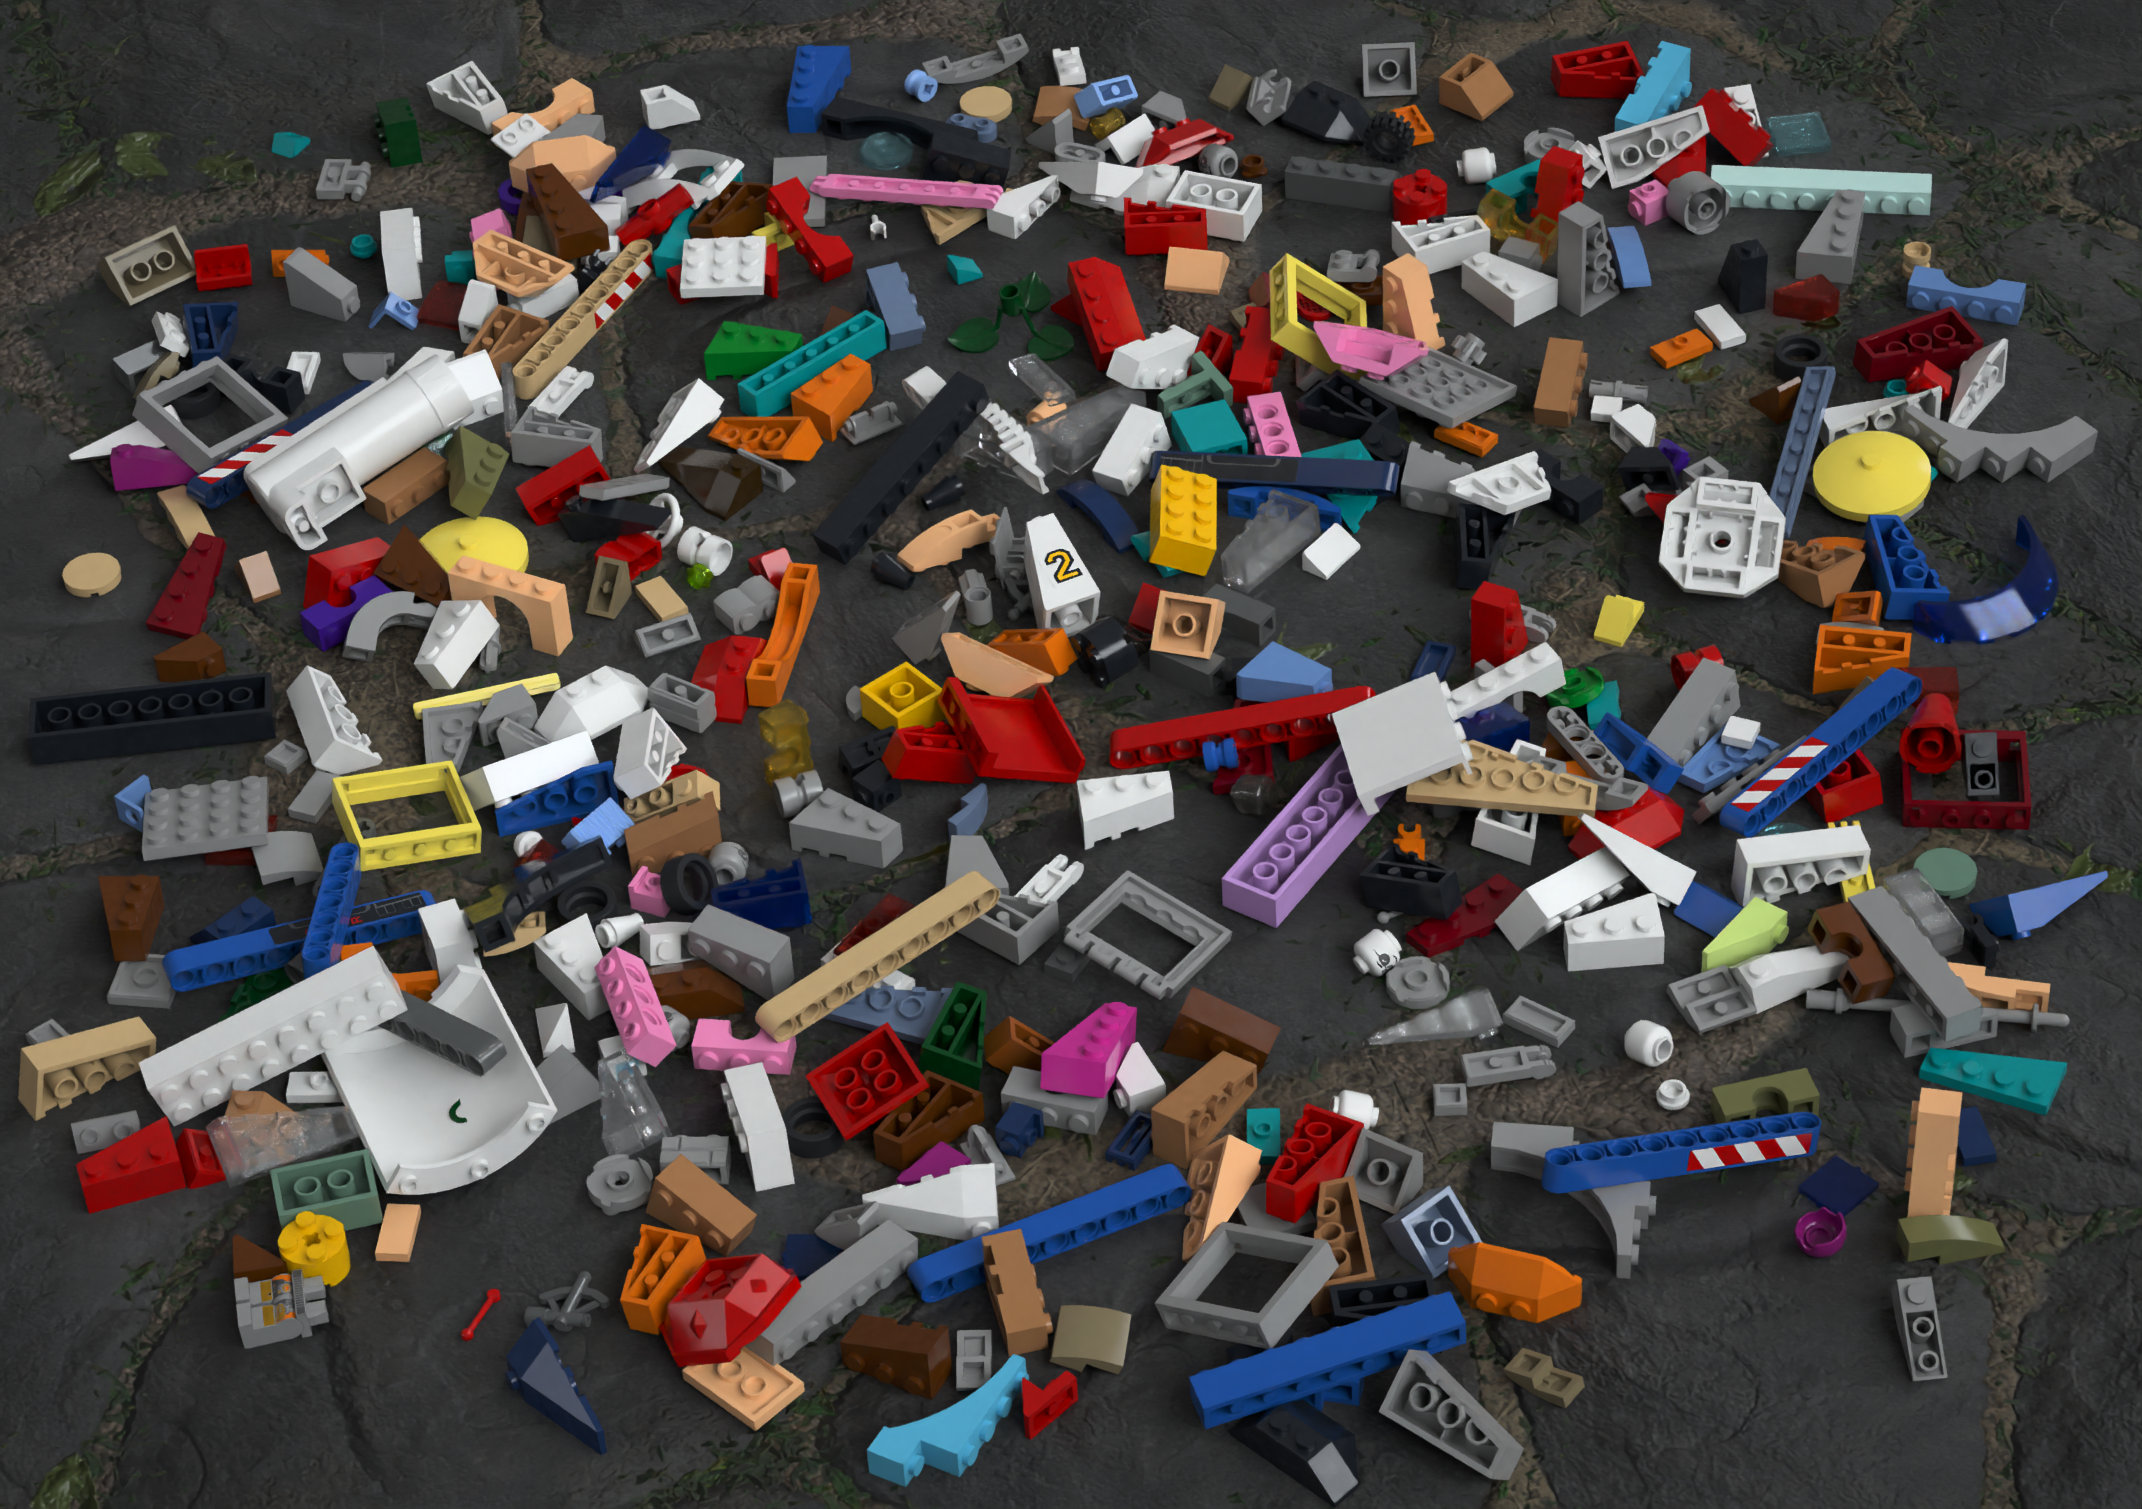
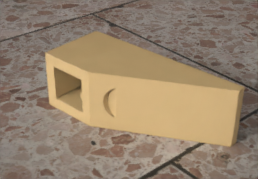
[624,770,720,825]

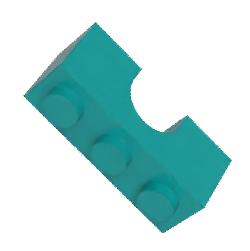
[1486,158,1542,219]

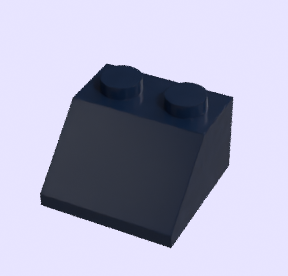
[190,896,276,945]

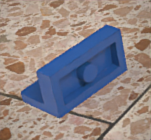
[1674,881,1744,938]

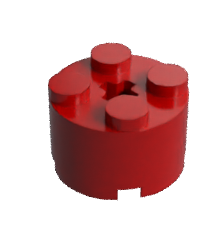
[1393,169,1447,226]

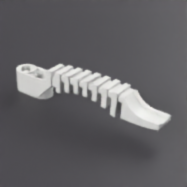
[902,366,1049,495]

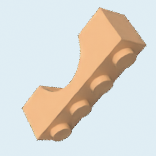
[491,78,595,147]

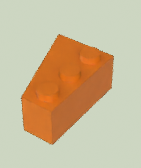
[790,353,873,443]

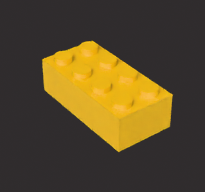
[1149,464,1217,577]

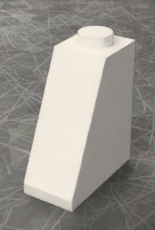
[507,273,579,319]

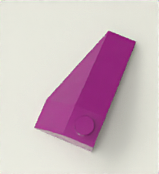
[110,444,198,491]

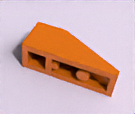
[987,628,1078,677]

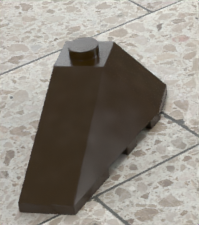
[658,446,763,522]

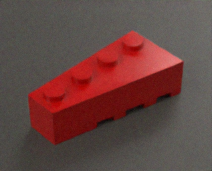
[1266,1103,1364,1224]

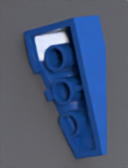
[495,761,619,837]

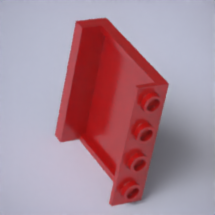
[937,677,1086,783]

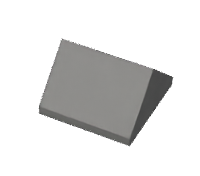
[1362,42,1417,98]
[1344,1128,1423,1214]

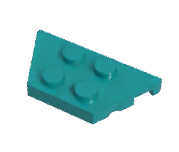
[1301,439,1378,534]

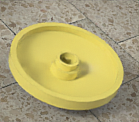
[1813,431,1931,522]
[420,516,529,573]

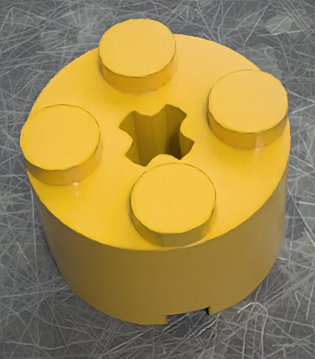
[278,1211,351,1287]

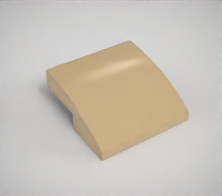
[483,911,546,957]

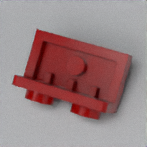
[194,244,252,291]

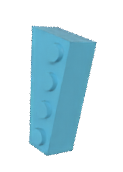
[1615,41,1692,132]

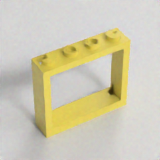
[1269,253,1368,381]
[332,760,482,871]

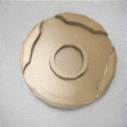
[960,86,1012,123]
[62,553,121,598]

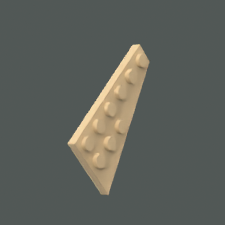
[1406,740,1598,818]

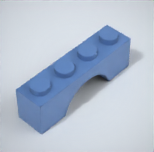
[1906,265,2026,326]

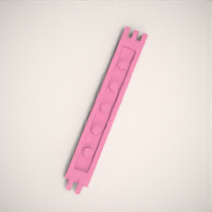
[810,174,1003,209]

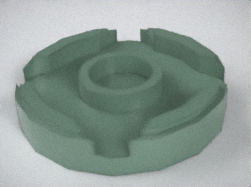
[1913,848,1978,899]

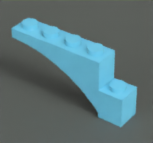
[867,1354,1029,1487]

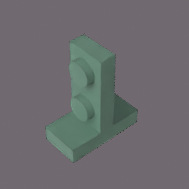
[1157,351,1233,419]

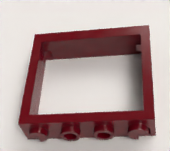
[1899,728,2032,830]

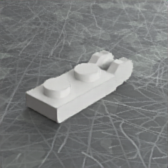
[1014,854,1084,904]

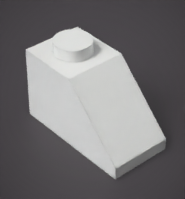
[1610,404,1656,453]
[1113,1042,1166,1118]

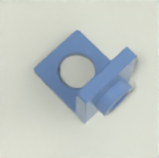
[368,292,421,331]
[114,774,152,833]

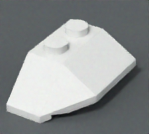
[534,665,648,743]

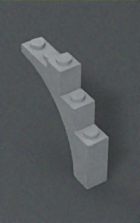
[1900,405,2098,483]
[1491,1122,1657,1279]

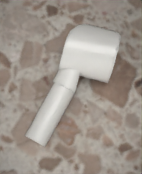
[870,215,887,240]

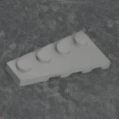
[1692,735,1807,825]

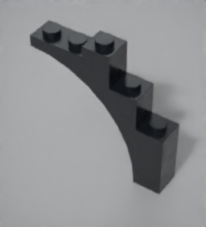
[464,835,613,952]

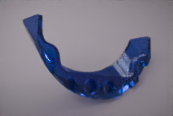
[1913,515,2059,645]

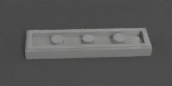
[579,473,670,501]

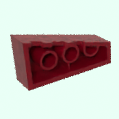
[1852,306,1984,382]

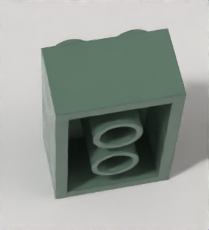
[270,1149,383,1231]

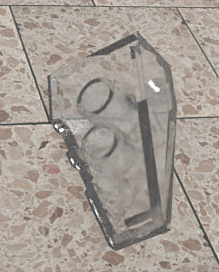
[1366,987,1503,1045]

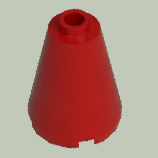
[1899,693,1962,774]

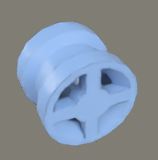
[904,69,938,102]

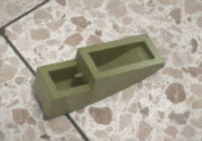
[1896,1215,2005,1265]

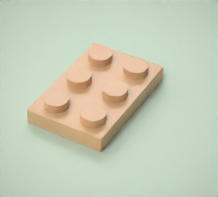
[682,1346,805,1431]

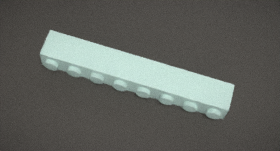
[1711,165,1932,216]

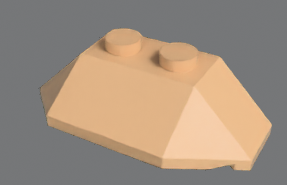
[509,135,619,193]
[473,229,574,297]
[941,632,1054,698]

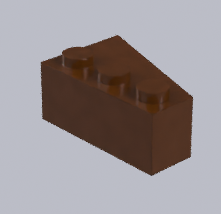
[373,525,452,608]

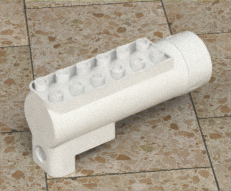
[244,354,474,550]

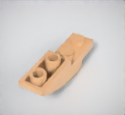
[897,510,1000,572]
[1948,962,2050,1012]

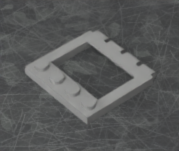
[1063,870,1232,1000]

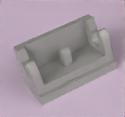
[1246,69,1292,126]

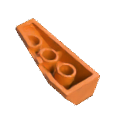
[708,416,823,462]

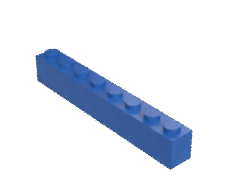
[1189,1291,1466,1429]

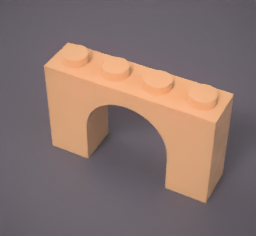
[448,555,573,656]

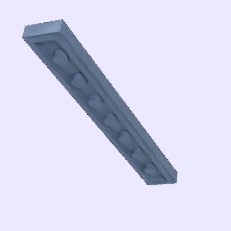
[1769,366,1836,539]

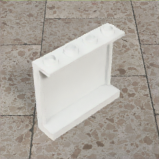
[1332,672,1474,816]

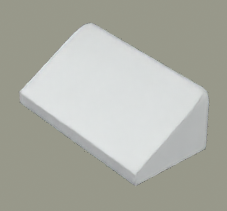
[1302,523,1360,580]

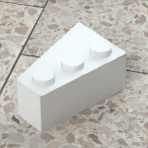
[1392,215,1490,274]
[1462,251,1558,327]
[1106,324,1199,389]
[414,600,500,689]
[613,707,687,800]
[1077,771,1174,850]
[1563,892,1665,971]

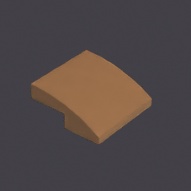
[1032,86,1089,131]

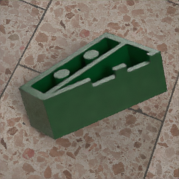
[373,97,423,168]

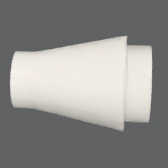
[595,913,644,948]

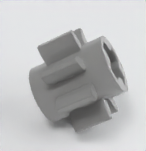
[1451,332,1487,365]

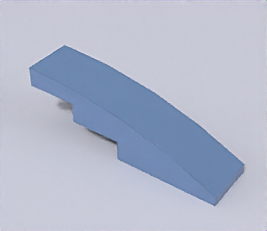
[1607,226,1651,288]

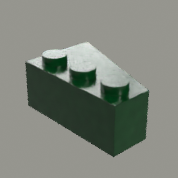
[918,981,987,1091]

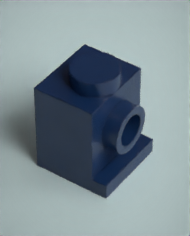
[995,1101,1044,1158]

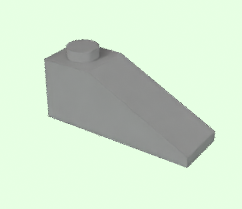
[891,590,961,664]
[1890,1003,1999,1058]

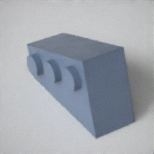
[865,262,926,351]

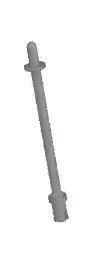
[1806,988,2070,1033]

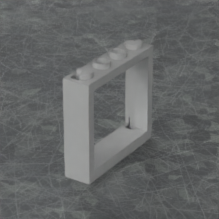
[132,356,288,474]
[1155,1221,1339,1349]

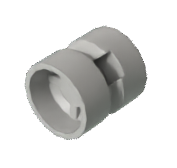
[772,769,824,819]

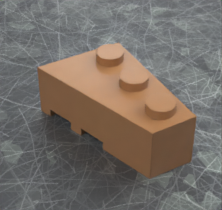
[463,304,549,380]
[624,791,722,877]
[646,1154,757,1257]
[981,1228,1053,1357]

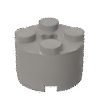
[1666,171,1730,235]

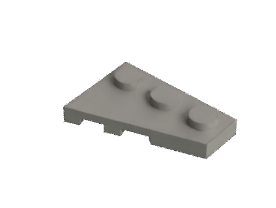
[422,701,483,773]

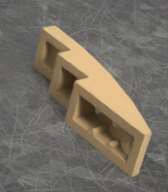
[157,485,215,550]

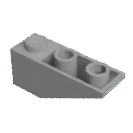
[1891,1276,1948,1382]

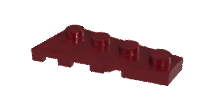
[146,532,227,639]
[1212,699,1275,795]

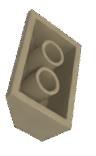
[97,225,196,307]

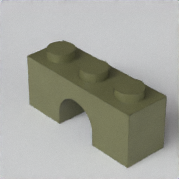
[1711,1068,1820,1124]

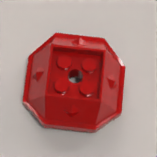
[659,1253,802,1367]

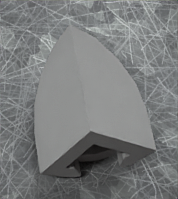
[342,352,395,382]

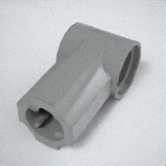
[958,569,993,625]

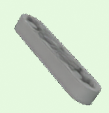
[1547,706,1624,785]

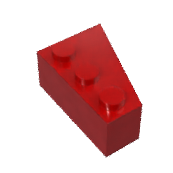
[1693,88,1774,167]
[1526,146,1585,250]
[882,721,976,784]

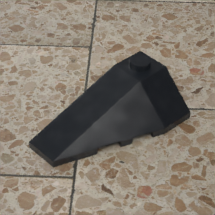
[557,495,672,542]

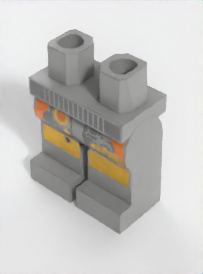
[234,1269,329,1349]

